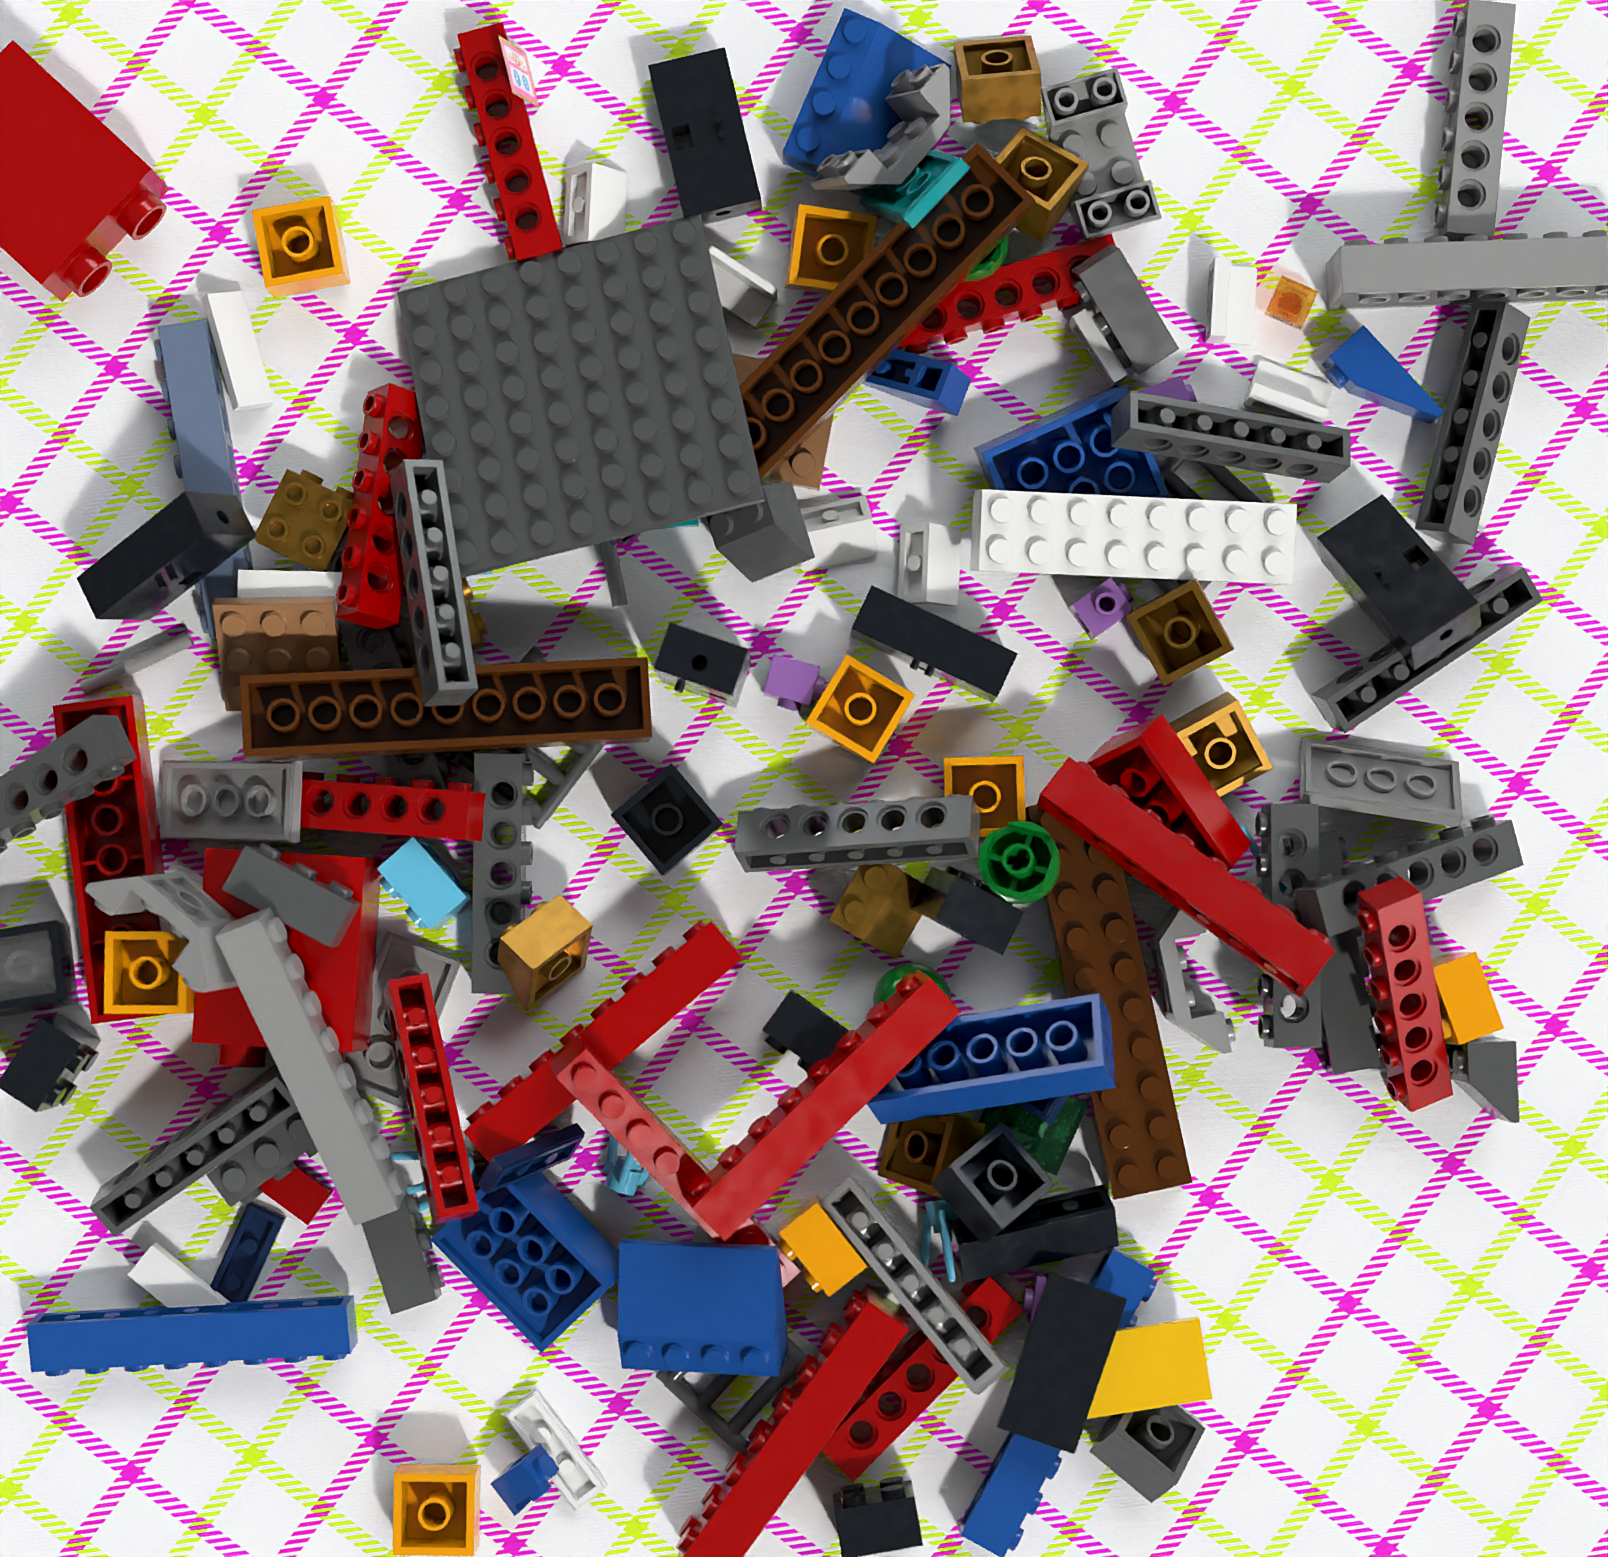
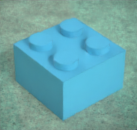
[377,837,473,929]

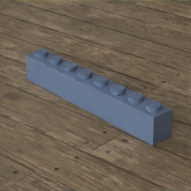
[154,319,254,641]

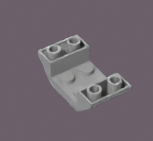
[811,63,950,190]
[1041,67,1162,241]
[84,872,238,993]
[1149,905,1236,1054]

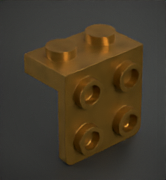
[255,469,354,572]

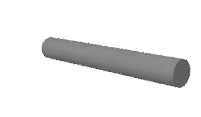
[600,541,628,607]
[80,631,194,696]

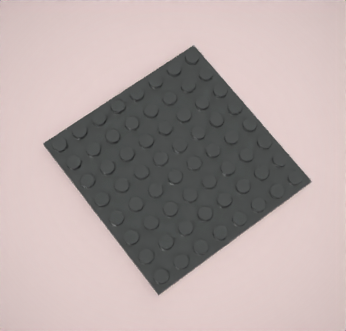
[397,214,765,578]

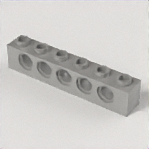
[1434,0,1516,242]
[820,1176,1010,1395]

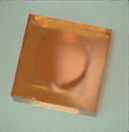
[1264,275,1318,330]

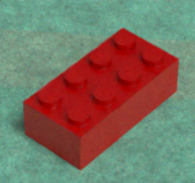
[1086,714,1251,869]

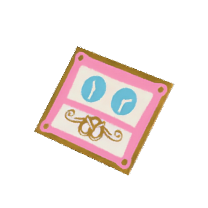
[498,35,540,108]

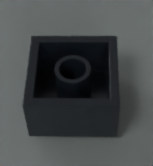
[611,763,725,877]
[911,865,1024,955]
[762,989,849,1072]
[0,1014,101,1112]
[931,1122,1055,1246]
[833,1476,923,1557]

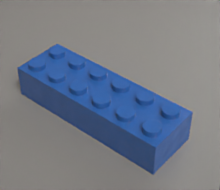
[867,993,1116,1124]

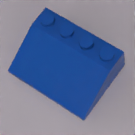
[783,8,951,197]
[973,385,1170,498]
[431,1172,619,1353]
[617,1239,789,1377]

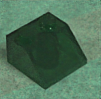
[979,1095,1089,1176]

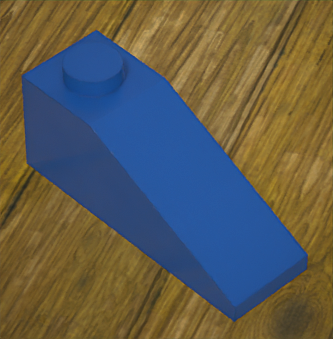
[1322,325,1444,424]
[862,349,971,416]

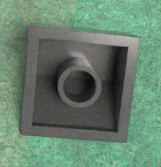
[706,482,815,583]
[1446,1038,1520,1123]
[1089,1405,1206,1503]

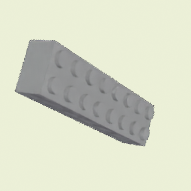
[1326,230,1608,310]

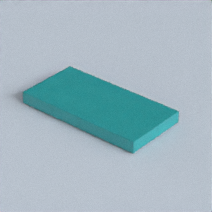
[859,150,970,228]

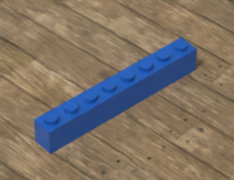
[958,1247,1157,1557]
[26,1295,358,1376]

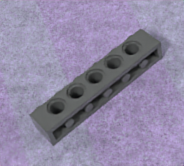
[1415,301,1530,545]
[1111,391,1351,484]
[389,459,478,706]
[1311,564,1543,733]
[0,715,137,854]
[471,753,534,994]
[734,794,980,873]
[1255,804,1322,1048]
[1294,815,1524,937]
[89,1064,298,1237]

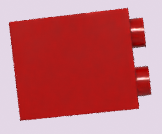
[0,40,169,302]
[192,848,382,1067]

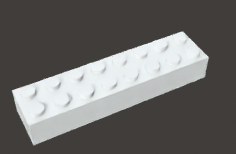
[970,489,1297,584]

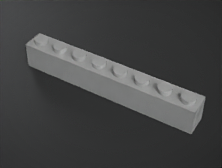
[215,907,407,1226]

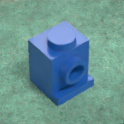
[490,1444,559,1516]

